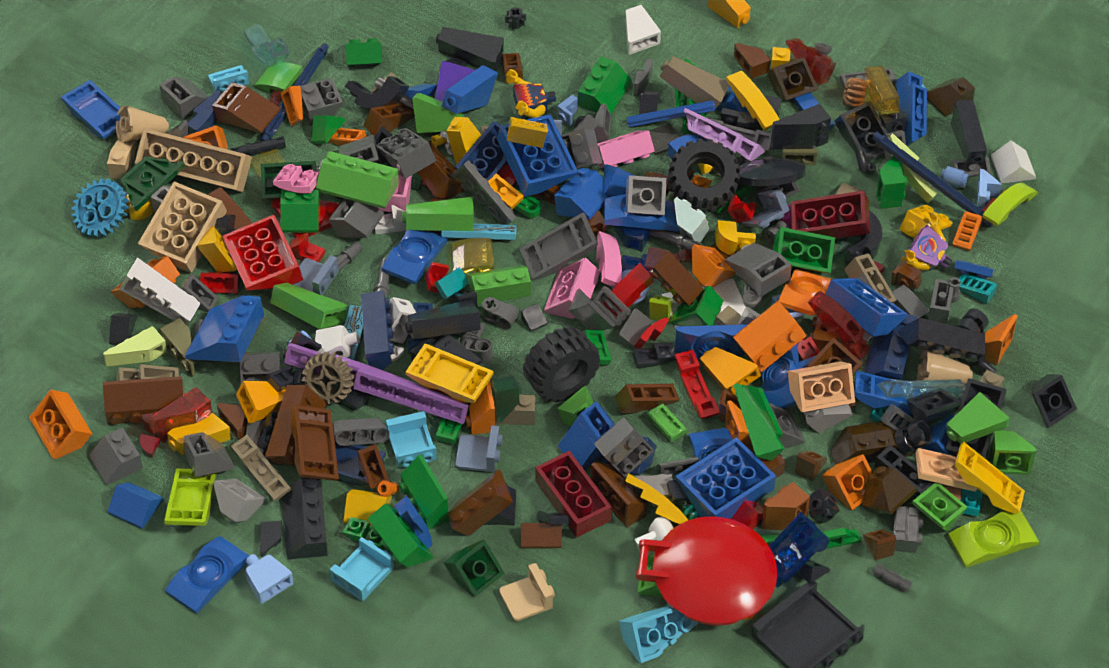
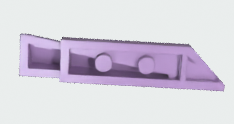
[684,108,765,161]

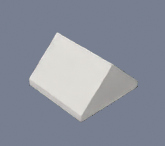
[991,140,1036,184]

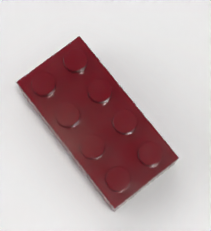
[791,190,870,239]
[535,450,612,538]

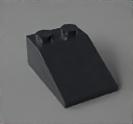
[834,101,888,161]
[770,104,831,149]

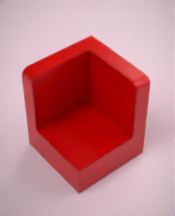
[727,195,757,223]

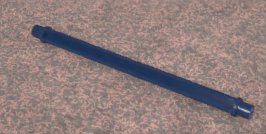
[260,43,329,142]
[872,131,993,227]

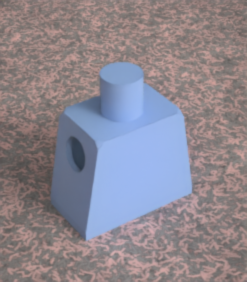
[245,554,293,604]

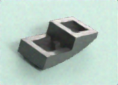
[634,59,653,96]
[892,285,929,318]

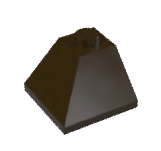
[767,57,818,101]
[927,77,975,117]
[862,466,917,514]

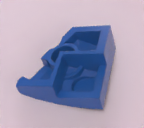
[395,496,432,548]

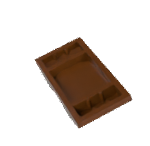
[291,405,339,481]

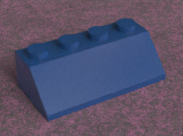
[824,278,908,337]

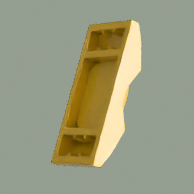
[406,344,494,403]
[955,441,1025,514]

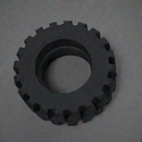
[668,139,740,213]
[523,327,600,401]

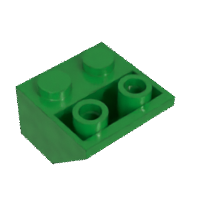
[345,38,382,65]
[876,156,907,209]

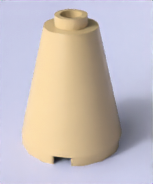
[116,106,169,142]
[917,350,973,388]

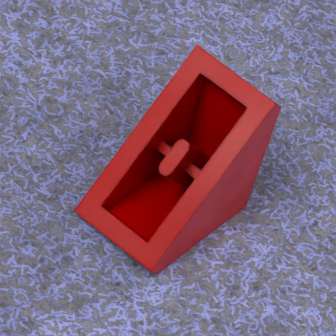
[731,501,764,529]

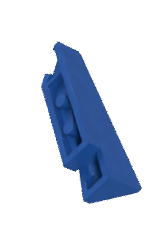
[896,71,927,146]

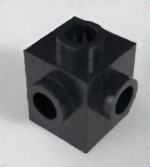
[878,106,908,133]
[809,488,840,523]

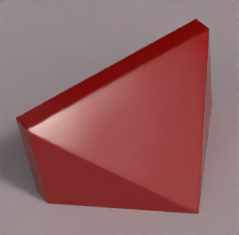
[200,272,238,293]

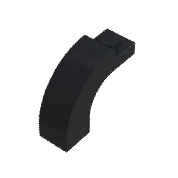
[345,76,410,108]
[721,95,782,131]
[844,210,883,265]

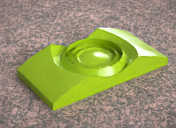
[164,468,216,526]
[948,510,1039,568]

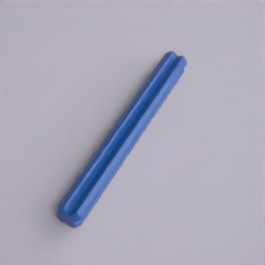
[627,100,715,127]

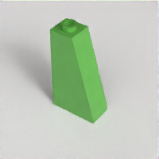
[402,197,474,231]
[270,282,349,329]

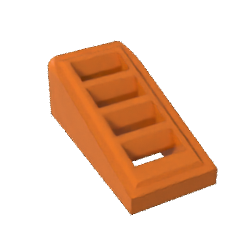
[281,86,303,126]
[328,128,367,146]
[952,212,982,251]

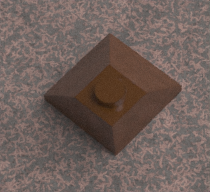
[807,338,863,376]

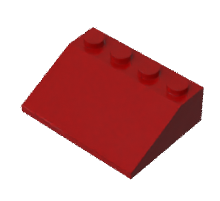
[222,215,304,290]

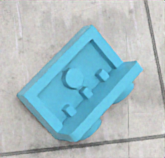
[208,65,249,93]

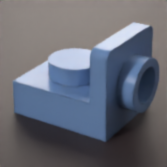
[557,95,578,127]

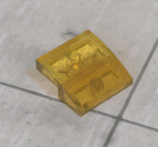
[452,238,494,273]

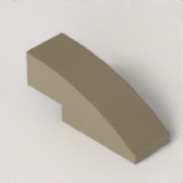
[116,364,179,381]

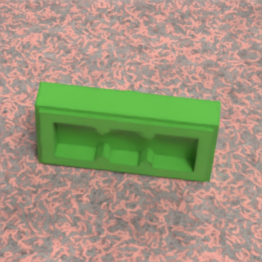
[647,404,687,442]

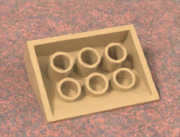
[138,182,227,273]

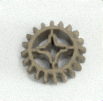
[302,351,355,404]

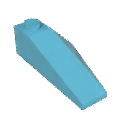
[619,606,698,663]

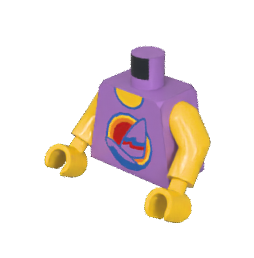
[901,212,952,271]

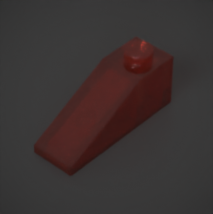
[148,387,212,432]

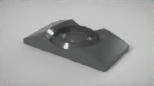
[519,213,598,280]

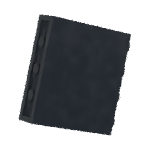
[751,581,865,668]

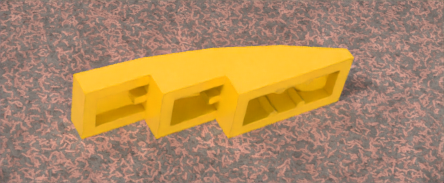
[726,71,780,130]
[625,473,688,524]

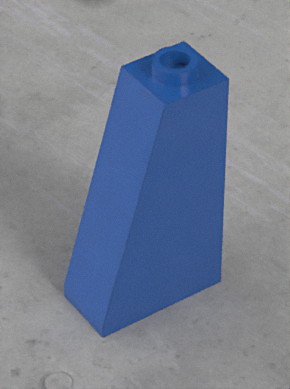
[442,65,498,114]

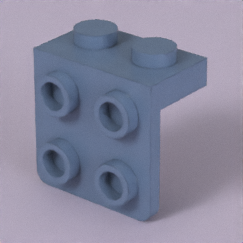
[742,190,790,229]
[293,255,339,296]
[456,425,503,472]

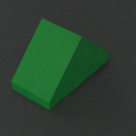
[312,115,346,144]

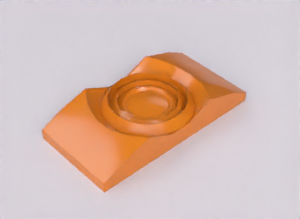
[778,269,831,316]

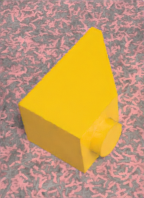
[771,47,791,69]

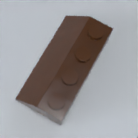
[415,139,465,200]
[103,376,186,424]

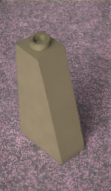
[659,56,729,114]

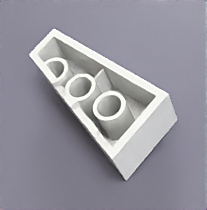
[120,257,200,326]

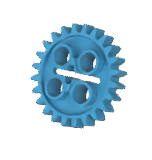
[71,178,129,238]

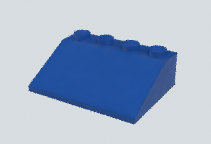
[497,114,578,197]
[185,295,264,362]
[675,437,776,519]

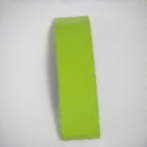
[982,182,1038,226]

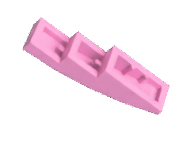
[596,231,622,287]

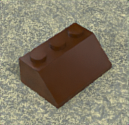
[645,247,704,306]
[591,463,647,528]
[448,469,513,536]

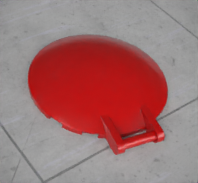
[635,516,777,626]

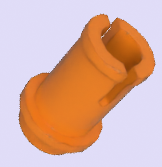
[378,481,399,497]

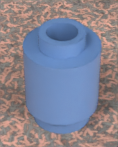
[940,166,969,188]

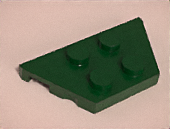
[121,156,185,211]

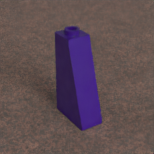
[435,61,475,102]

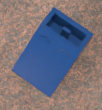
[558,401,615,469]

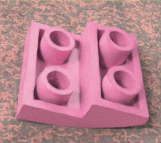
[273,164,320,193]

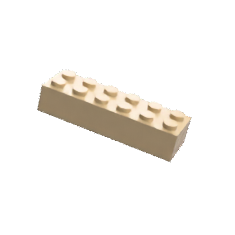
[135,128,252,192]

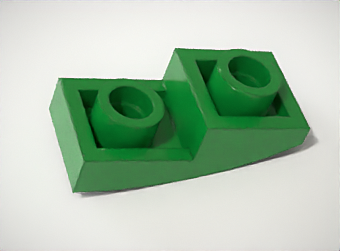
[343,517,384,550]

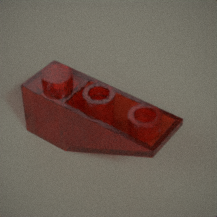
[785,38,837,84]

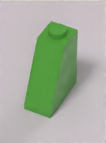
[412,93,464,133]
[946,392,1010,444]

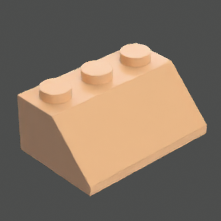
[788,362,855,412]

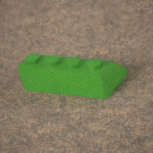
[316,151,399,209]

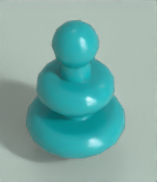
[683,505,699,520]

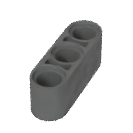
[333,418,390,446]

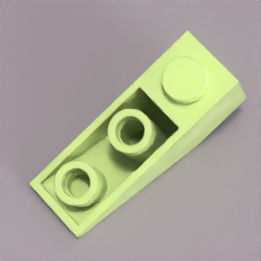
[103,326,167,366]

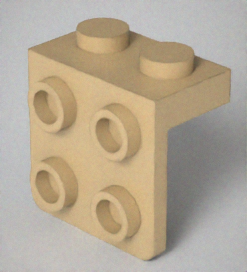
[500,563,555,621]

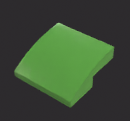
[254,62,303,93]

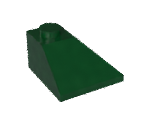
[443,540,505,597]

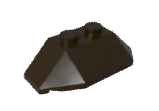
[830,421,912,465]

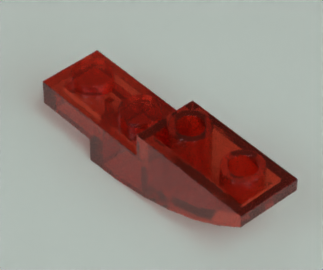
[808,291,870,360]

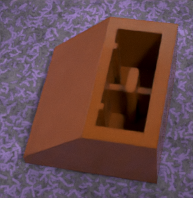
[761,482,810,531]

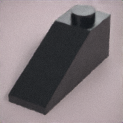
[874,445,936,495]

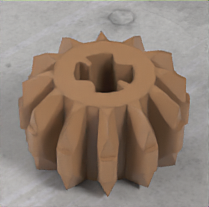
[843,77,867,108]

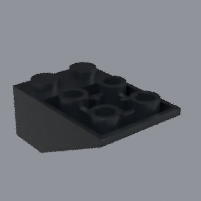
[409,335,482,365]

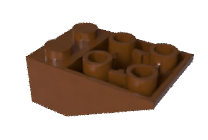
[212,82,281,133]

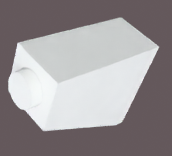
[625,5,661,55]

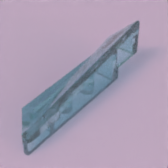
[878,379,966,401]

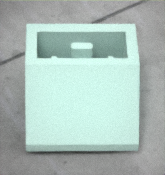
[674,197,710,242]

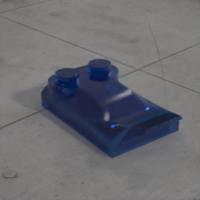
[769,512,829,588]

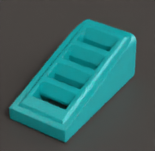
[959,274,997,304]

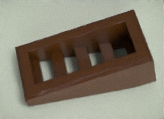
[502,53,523,83]

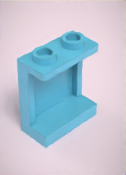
[386,411,437,469]
[330,538,394,602]

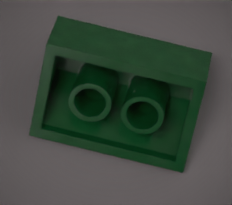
[260,161,317,200]

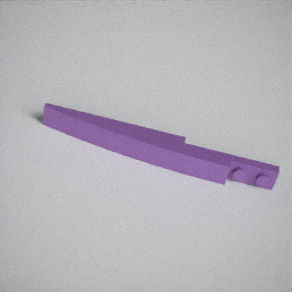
[284,343,468,424]

